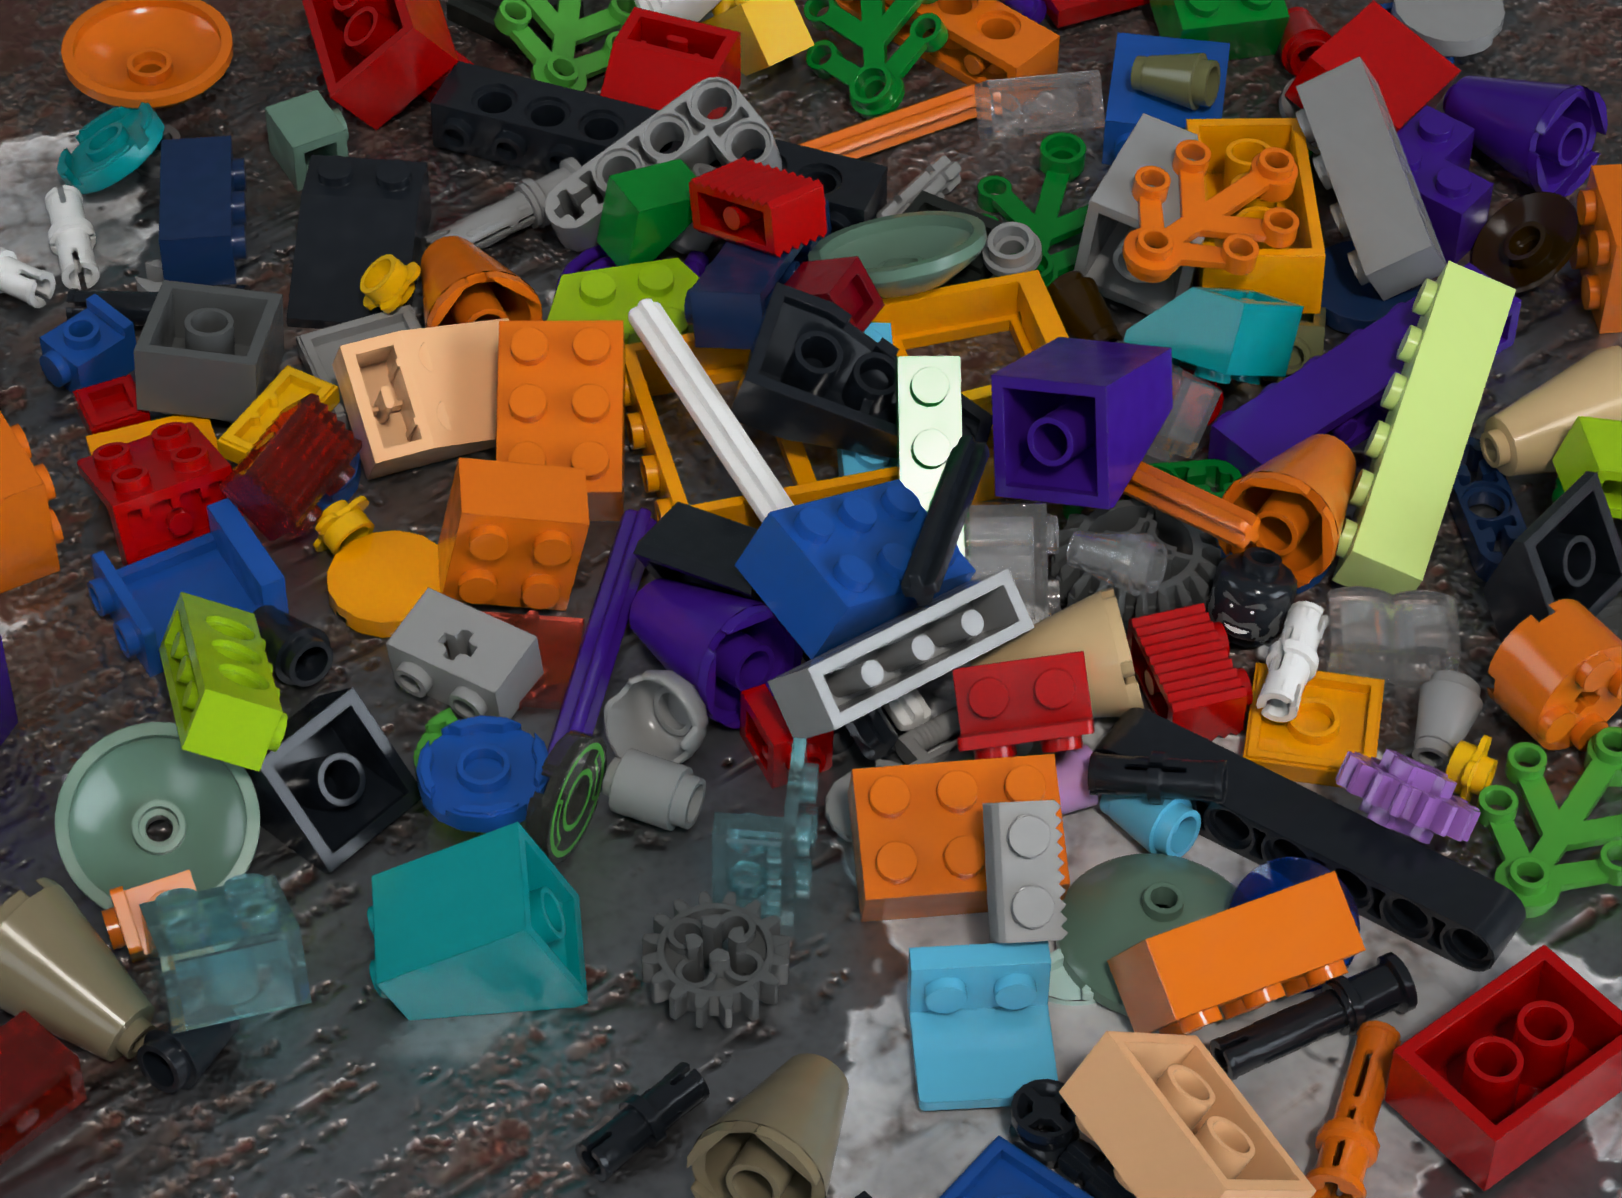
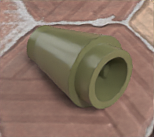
[1131,53,1220,110]

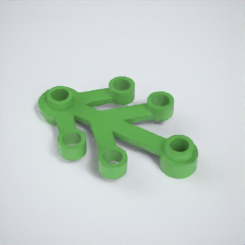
[494,0,637,92]
[1477,727,1622,918]

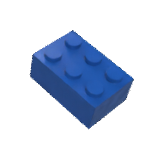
[735,479,976,659]

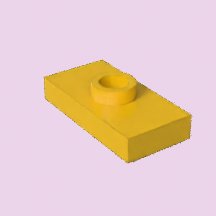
[217,365,340,478]

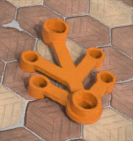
[1122,140,1299,283]

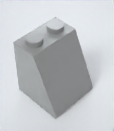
[1074,113,1205,315]

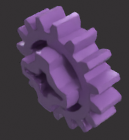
[1335,749,1481,844]

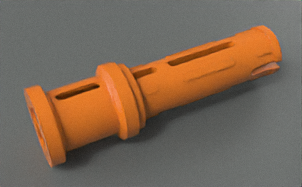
[1305,1021,1401,1198]

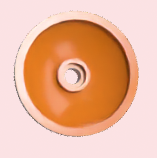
[61,0,233,109]

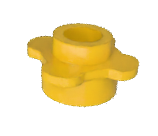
[360,254,421,313]
[313,496,374,556]
[1445,735,1498,804]

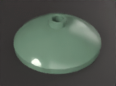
[808,211,987,298]
[55,722,260,912]
[1056,853,1247,1016]

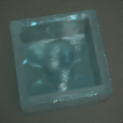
[139,873,312,1034]

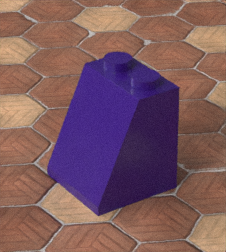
[991,337,1173,510]

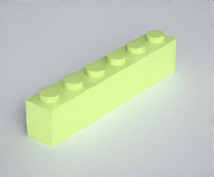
[1332,261,1516,610]

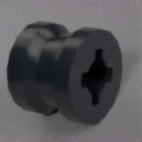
[1008,1079,1080,1169]

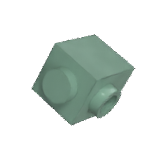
[264,90,349,191]

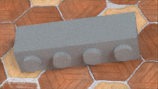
[1296,56,1447,301]
[767,568,1035,742]

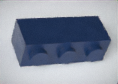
[159,135,247,286]

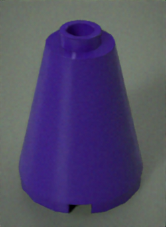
[1443,75,1608,197]
[629,578,803,729]

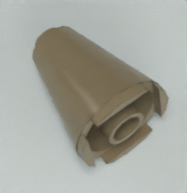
[0,877,156,1062]
[687,1053,849,1198]

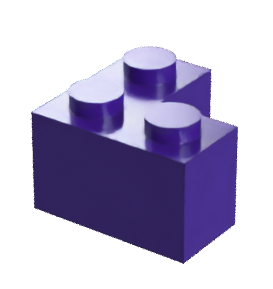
[1397,105,1494,264]

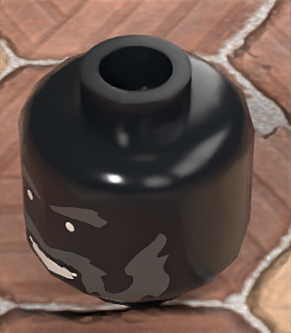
[1207,547,1297,647]

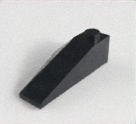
[730,282,993,459]

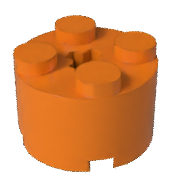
[1487,599,1622,752]

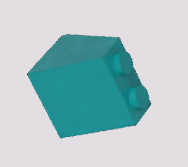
[367,821,588,1021]

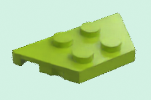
[547,257,700,345]

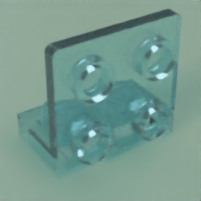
[712,737,819,926]

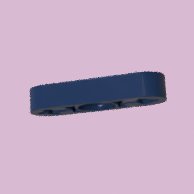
[1447,437,1527,583]

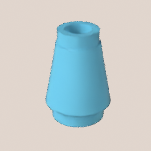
[1100,794,1201,857]

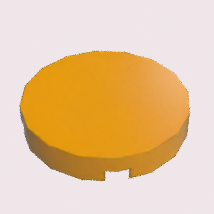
[327,530,440,638]

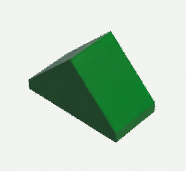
[597,159,697,266]

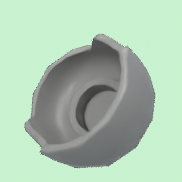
[604,670,709,764]

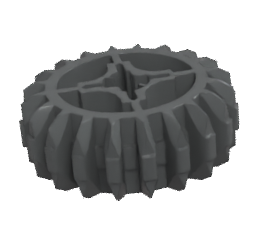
[1051,497,1223,634]

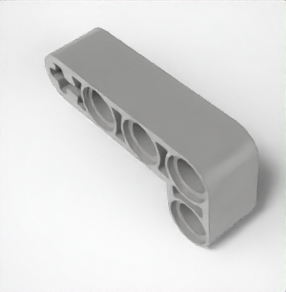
[545,77,782,252]

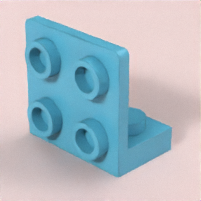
[907,941,1058,1111]

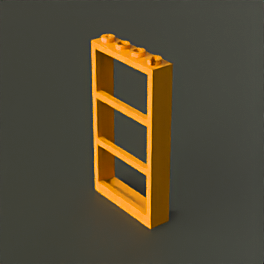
[625,270,1069,529]

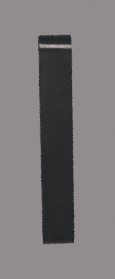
[1093,708,1526,972]

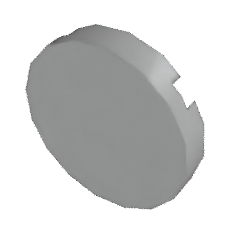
[1391,0,1505,57]

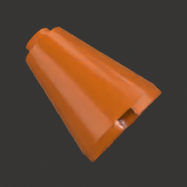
[420,236,543,328]
[1217,434,1356,588]

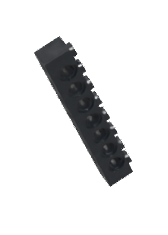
[430,61,888,233]

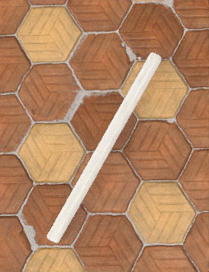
[628,298,931,732]

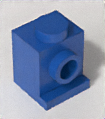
[39,294,137,394]

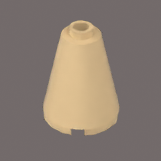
[1480,345,1622,476]
[970,587,1144,718]

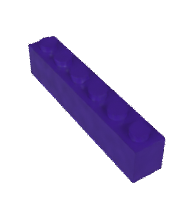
[1208,262,1522,476]

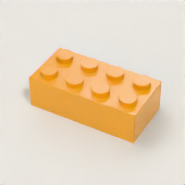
[1186,118,1326,314]

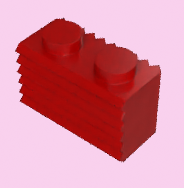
[689,157,827,258]
[1127,603,1253,741]

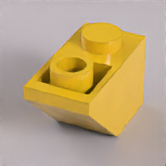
[700,0,814,76]

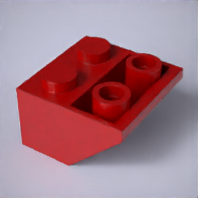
[600,7,741,119]

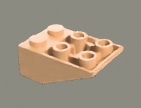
[332,318,509,480]

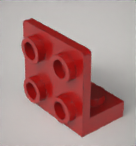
[77,422,244,566]
[952,651,1095,760]

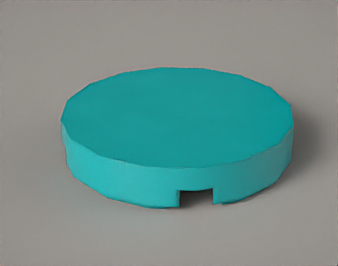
[57,102,165,195]

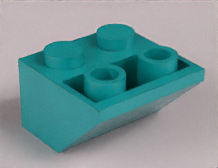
[1124,287,1304,385]

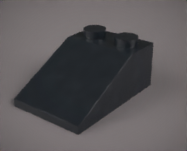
[287,155,432,329]

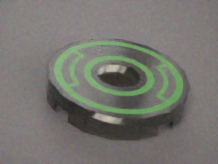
[525,730,607,863]

